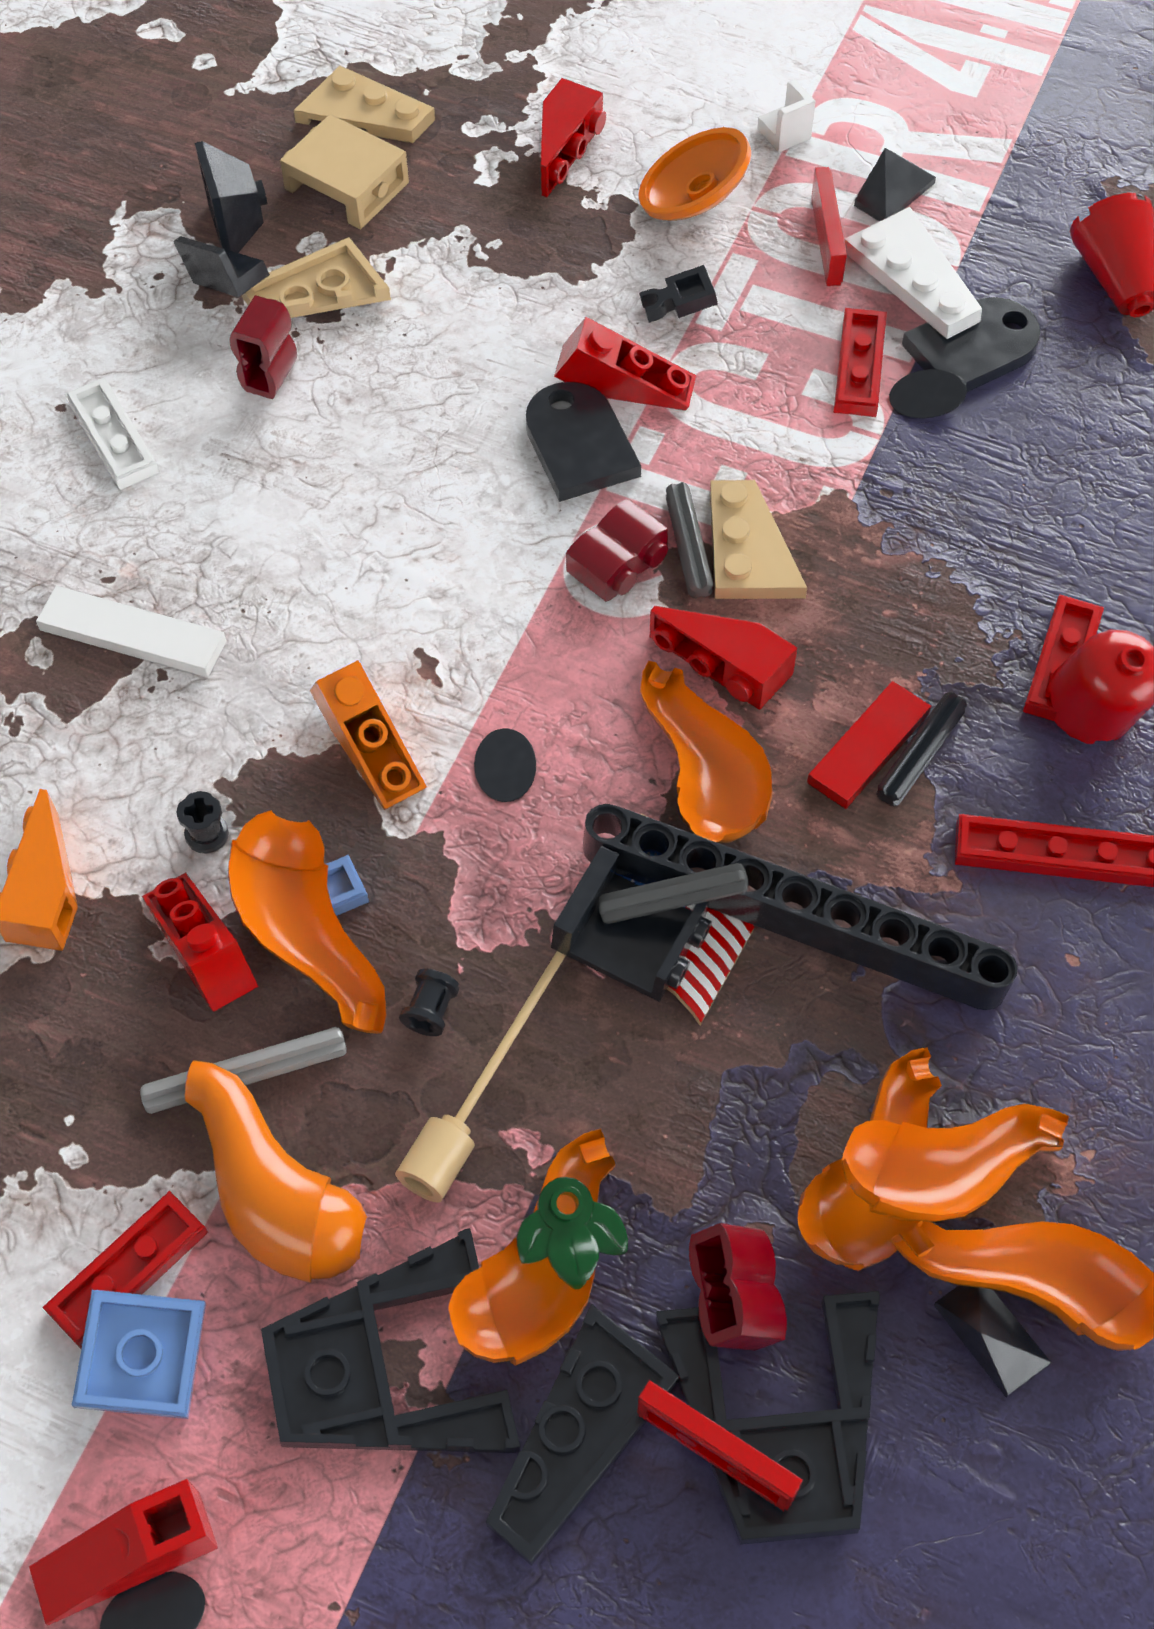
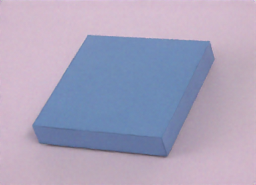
[72,1290,206,1419]

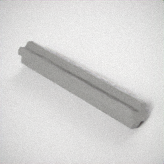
[140,1027,347,1114]

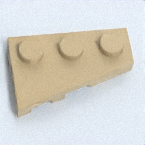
[294,66,435,143]
[242,237,391,318]
[710,480,807,599]

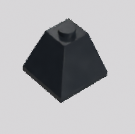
[194,141,267,253]

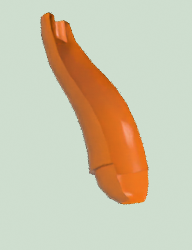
[640,660,772,843]
[228,810,386,1034]
[798,1047,942,1271]
[185,1060,368,1283]
[842,1104,1069,1222]
[449,1129,616,1366]
[891,1221,1154,1351]

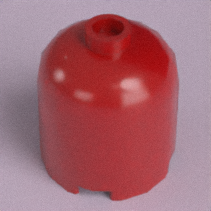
[1046,629,1154,744]

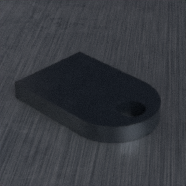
[902,297,1040,392]
[526,382,642,502]

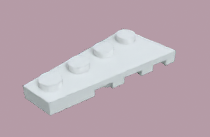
[844,207,982,339]

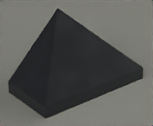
[854,148,936,222]
[934,1285,1051,1398]

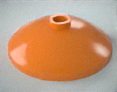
[638,127,751,221]

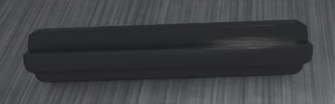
[876,692,967,807]

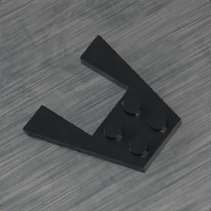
[261,1228,520,1453]
[656,1291,880,1545]

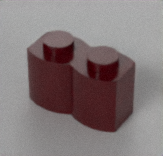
[229,295,297,399]
[566,499,668,602]
[689,1223,787,1351]

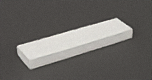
[36,586,226,678]

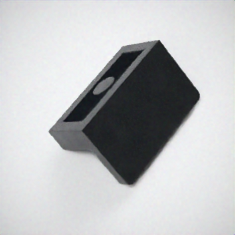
[173,236,270,297]

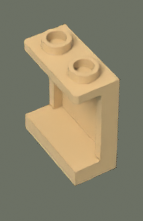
[280,114,409,230]

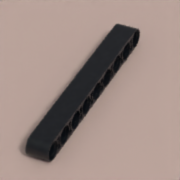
[583,804,1018,1010]

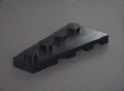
[486,1304,679,1566]

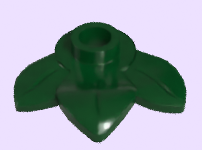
[517,1177,628,1290]

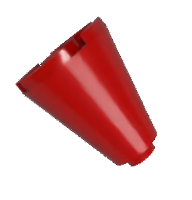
[1070,192,1154,318]

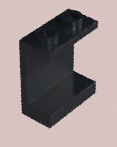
[551,846,712,1002]

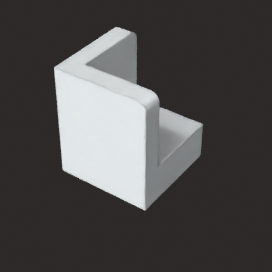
[757,79,816,153]

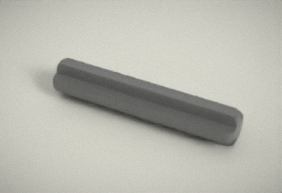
[666,482,713,599]
[598,863,748,924]

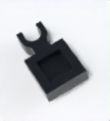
[639,265,718,323]

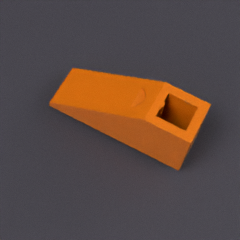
[310,660,427,810]
[0,789,78,951]

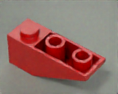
[541,78,606,197]
[554,317,696,411]
[649,606,797,710]
[142,872,259,1012]
[29,1479,218,1626]

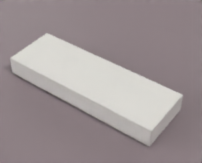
[65,377,159,490]

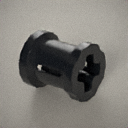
[176,791,229,854]
[399,968,459,1036]

